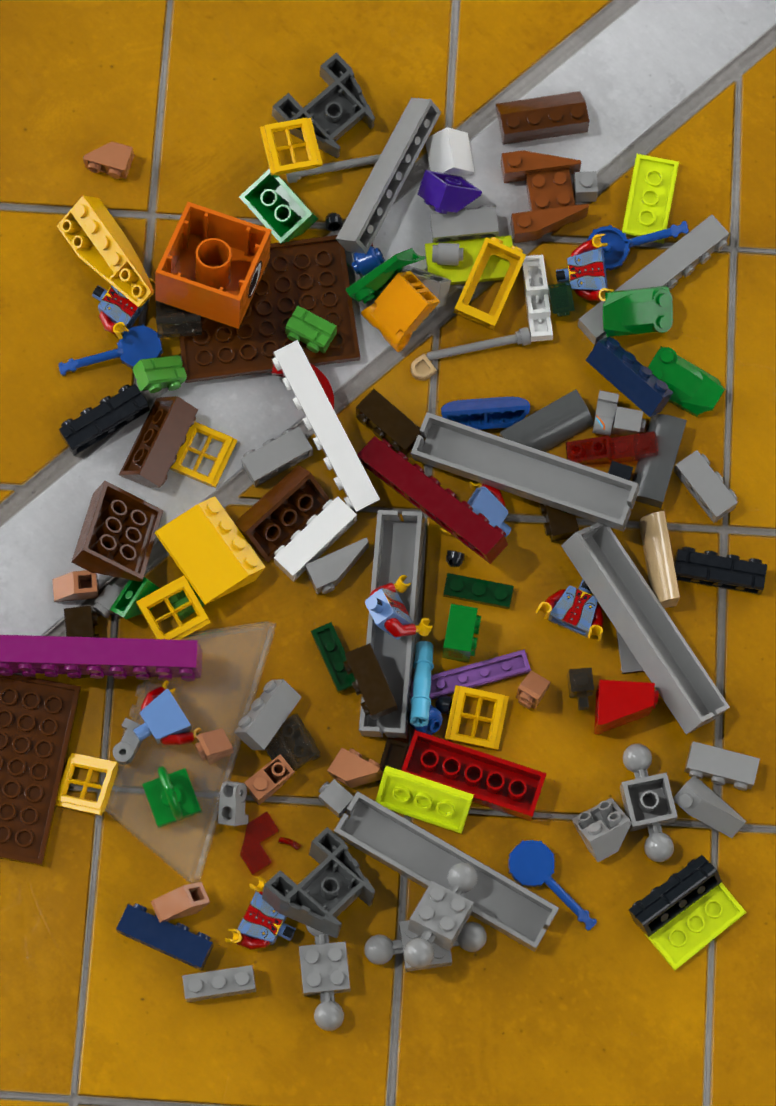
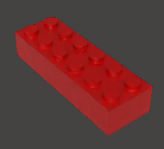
[401,730,547,821]

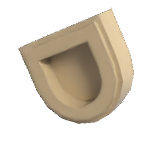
[411,354,437,381]

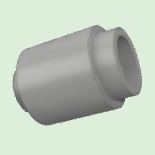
[432,243,463,266]
[93,584,123,618]

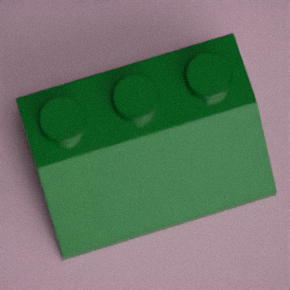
[239,169,318,244]

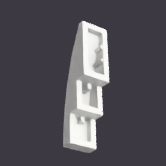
[522,255,553,342]

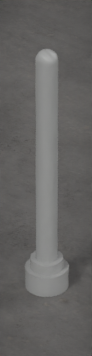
[286,154,381,184]
[426,327,531,361]

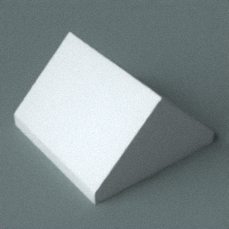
[425,127,475,176]

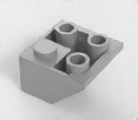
[572,798,632,862]

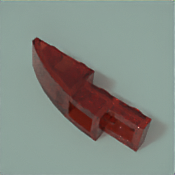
[566,431,658,465]

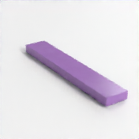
[410,649,531,706]

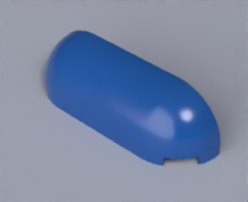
[441,396,530,430]

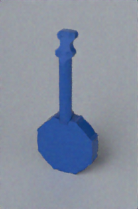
[587,221,689,271]
[59,325,163,376]
[508,840,597,931]

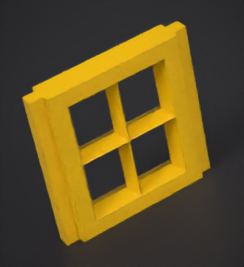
[260,117,323,176]
[170,422,238,488]
[136,575,211,640]
[444,685,509,750]
[56,753,119,816]

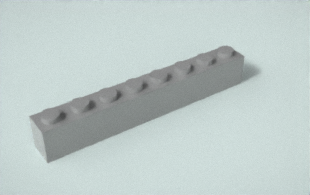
[336,98,441,254]
[578,215,729,345]

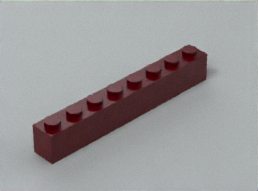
[357,436,508,564]

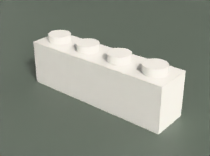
[274,497,357,582]

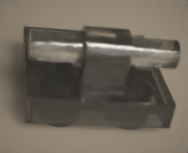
[156,301,202,338]
[265,714,321,771]

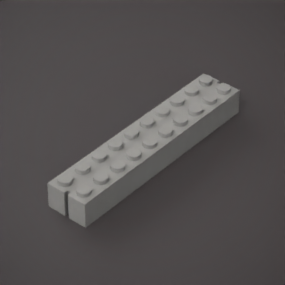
[411,412,639,532]
[359,510,425,739]
[561,523,730,735]
[334,791,559,952]

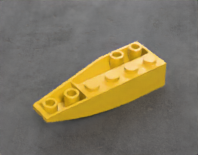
[57,196,154,308]

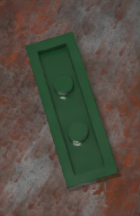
[443,573,514,609]
[311,622,355,693]

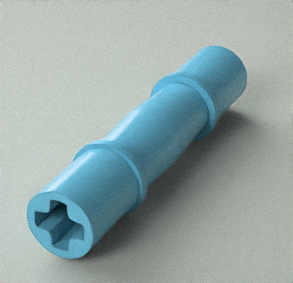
[410,641,434,727]

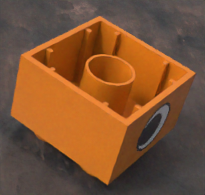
[155,202,271,329]

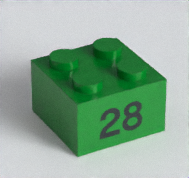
[442,604,481,662]

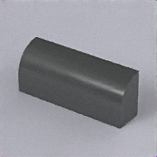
[499,390,593,452]
[632,414,687,508]

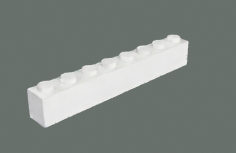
[272,340,380,513]

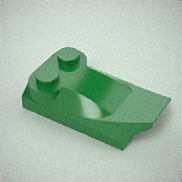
[345,248,426,304]
[603,286,673,337]
[648,346,725,417]

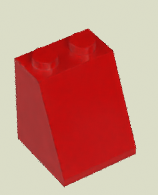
[594,680,659,734]

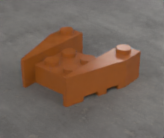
[501,150,589,243]

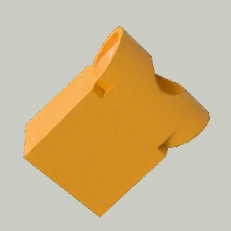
[360,271,441,352]

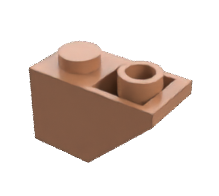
[83,142,134,179]
[52,570,99,602]
[516,671,550,709]
[195,728,234,765]
[327,748,383,788]
[244,754,295,805]
[151,882,210,923]

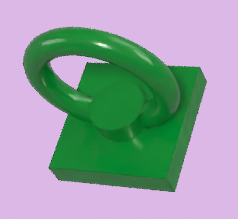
[142,766,202,828]

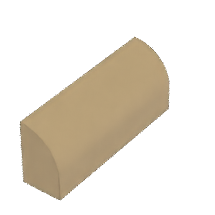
[639,511,680,608]

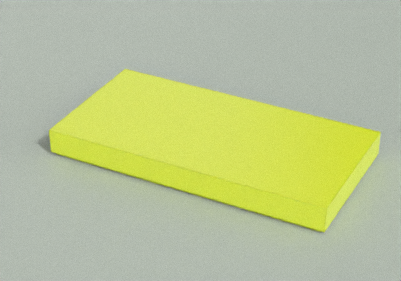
[622,154,679,244]
[424,235,513,285]
[375,766,474,834]
[645,882,746,971]

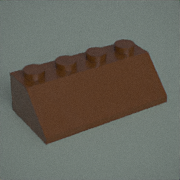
[495,91,590,145]
[119,396,198,488]
[235,465,330,563]

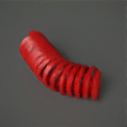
[278,837,301,850]

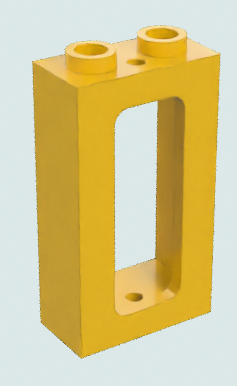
[453,237,526,330]

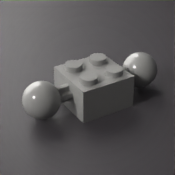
[619,744,678,862]
[404,863,477,969]
[364,920,487,972]
[299,925,350,1031]

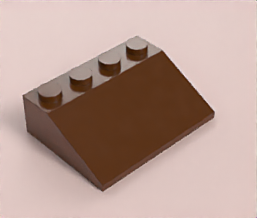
[71,481,163,582]

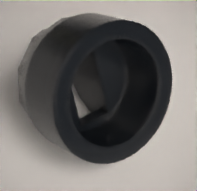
[325,212,343,231]
[446,550,465,567]
[435,696,453,715]

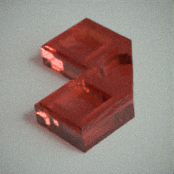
[240,812,279,876]

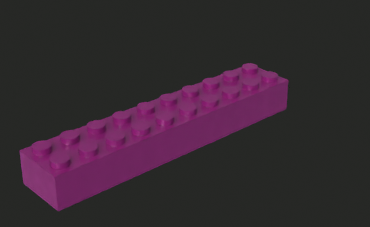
[0,635,203,681]

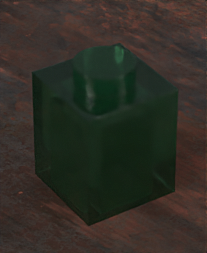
[548,281,575,317]

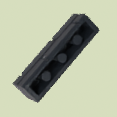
[59,384,150,456]
[674,547,767,595]
[628,855,722,937]

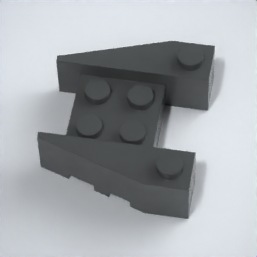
[272,52,375,158]
[262,827,375,938]

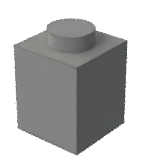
[573,171,598,202]
[612,406,646,439]
[318,779,354,818]

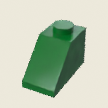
[110,577,160,619]

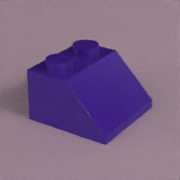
[417,170,482,214]

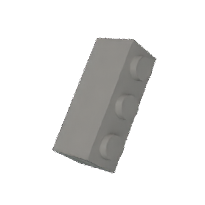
[430,206,499,243]
[241,426,313,487]
[674,450,738,523]
[234,679,301,750]
[684,741,760,791]
[182,965,256,1002]

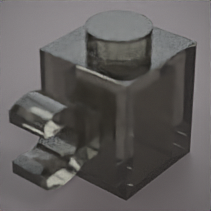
[567,668,594,711]

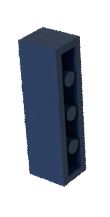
[586,337,674,417]
[116,903,214,971]

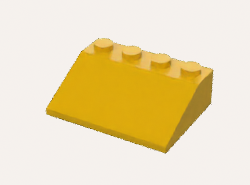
[155,496,266,605]

